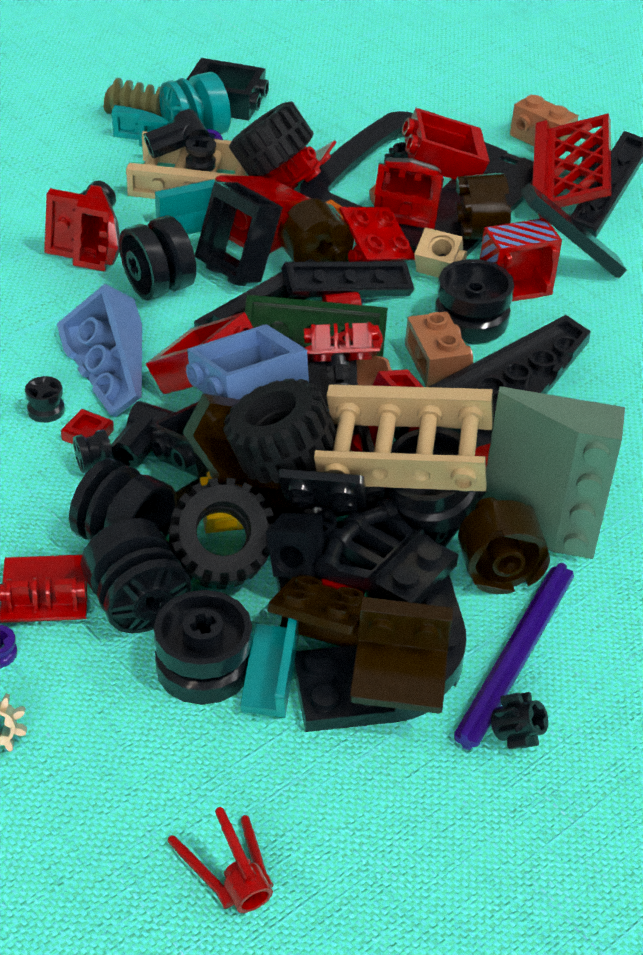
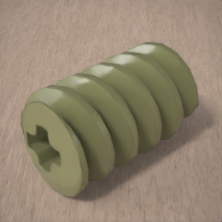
[103,78,162,117]

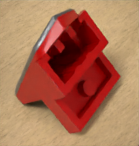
[374,157,444,229]
[44,185,120,272]

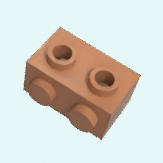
[510,94,579,146]
[405,312,473,387]

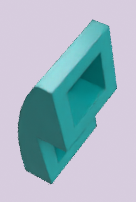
[112,105,169,146]

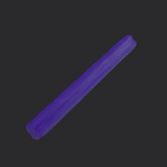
[454,563,574,750]

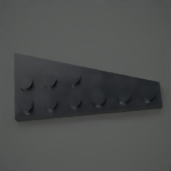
[429,315,591,448]

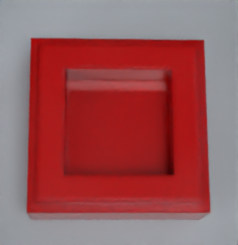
[61,409,114,444]

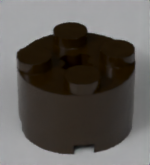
[455,173,511,241]
[278,198,354,262]
[458,497,550,594]

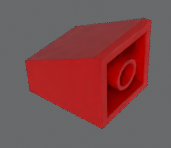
[215,175,311,254]

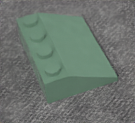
[481,386,625,559]

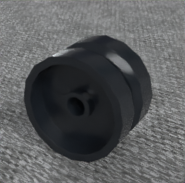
[119,215,196,301]
[435,259,515,342]
[389,427,479,532]
[153,590,252,705]

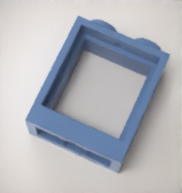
[186,324,309,399]

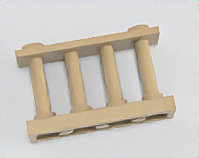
[126,131,247,199]
[314,385,494,491]

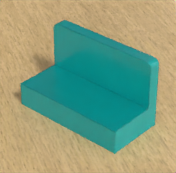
[155,179,215,235]
[240,618,299,718]

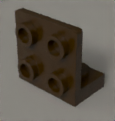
[183,394,280,489]
[267,576,365,646]
[350,597,453,714]

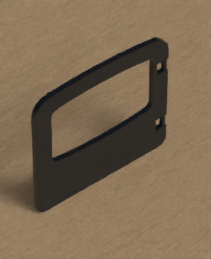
[300,111,534,256]

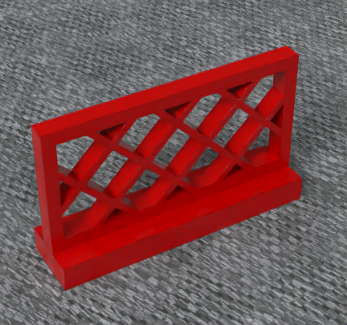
[533,113,611,219]

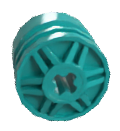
[159,71,231,134]

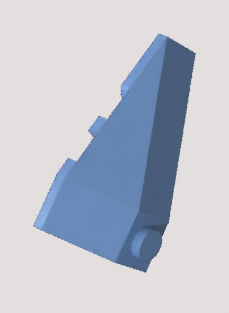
[57,284,142,417]

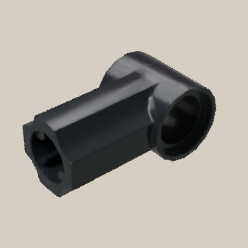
[143,109,210,158]
[111,401,175,467]

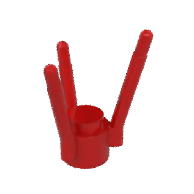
[167,807,274,913]

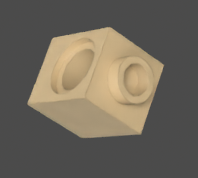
[414,227,467,278]

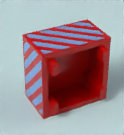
[480,218,562,302]

